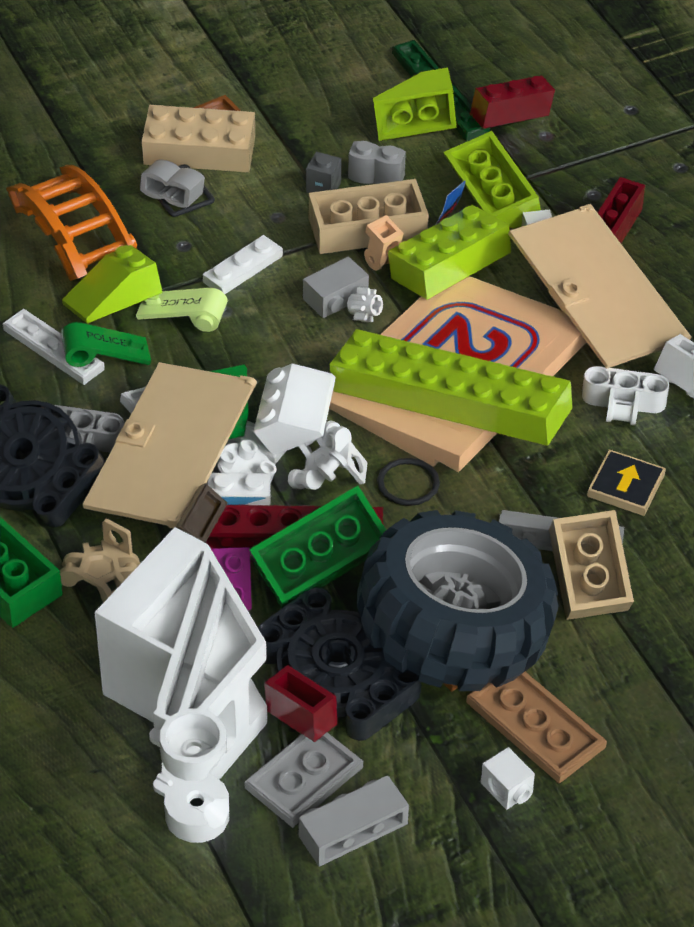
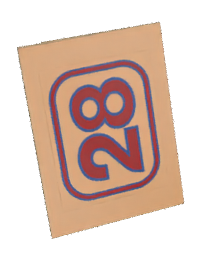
[329,276,587,472]

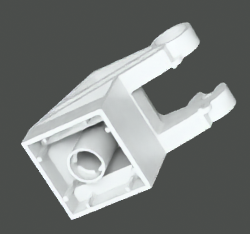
[95,527,267,843]

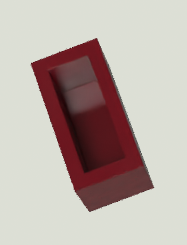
[265,665,337,742]

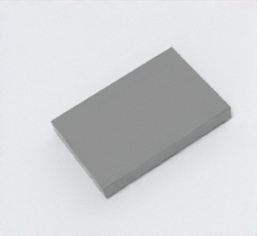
[245,733,363,828]

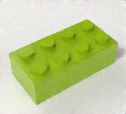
[388,205,511,300]

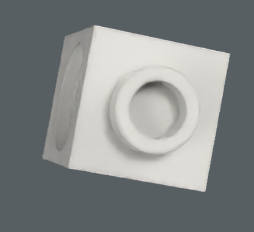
[481,747,535,810]

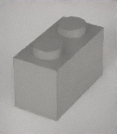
[303,256,369,318]

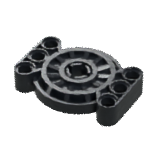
[0,384,106,527]
[258,587,422,741]

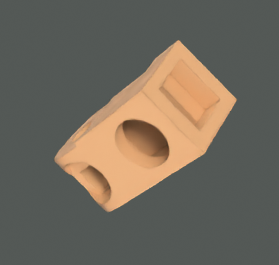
[364,215,404,271]

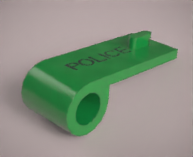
[60,322,151,367]

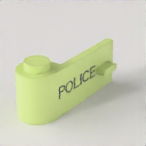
[136,288,228,332]

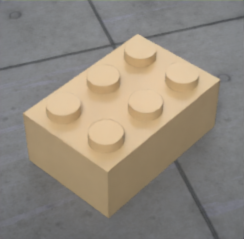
[549,510,634,620]

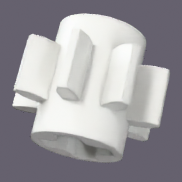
[347,287,383,322]

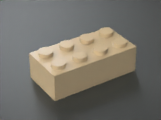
[142,105,256,172]
[309,179,429,254]

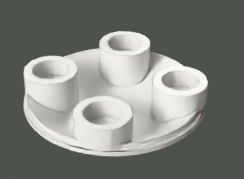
[217,439,277,483]

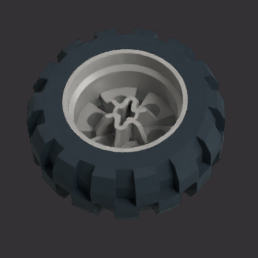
[357,510,559,691]

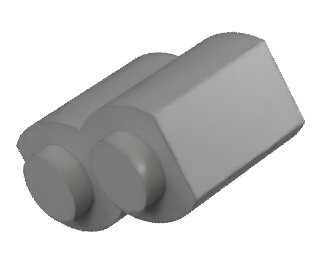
[348,141,406,184]
[140,160,205,208]

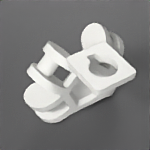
[288,421,367,490]

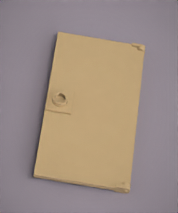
[508,204,691,369]
[82,362,257,528]

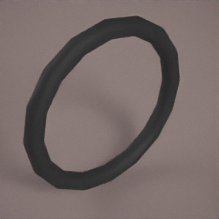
[377,458,440,506]

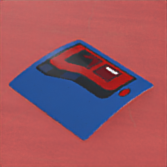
[435,180,466,225]

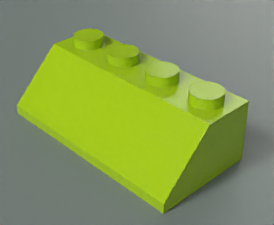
[444,131,541,229]

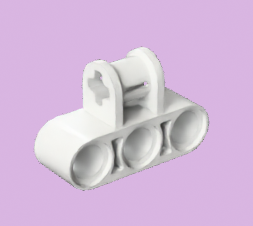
[582,366,669,426]

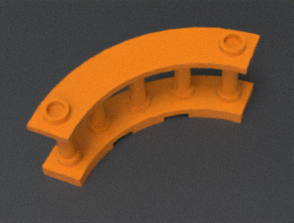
[6,165,137,281]

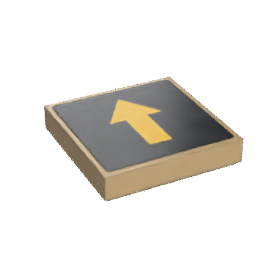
[587,449,666,516]

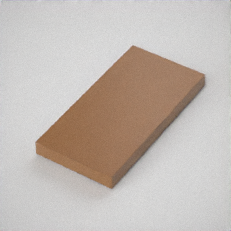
[466,672,607,784]

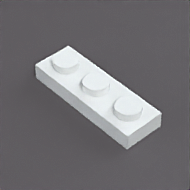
[203,235,283,294]

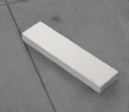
[3,309,105,385]

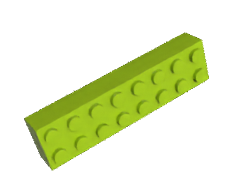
[329,329,572,446]

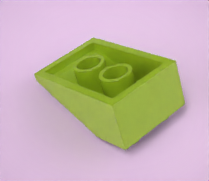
[373,68,457,141]
[62,245,163,324]

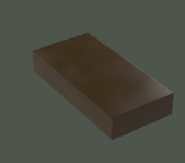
[176,483,228,543]

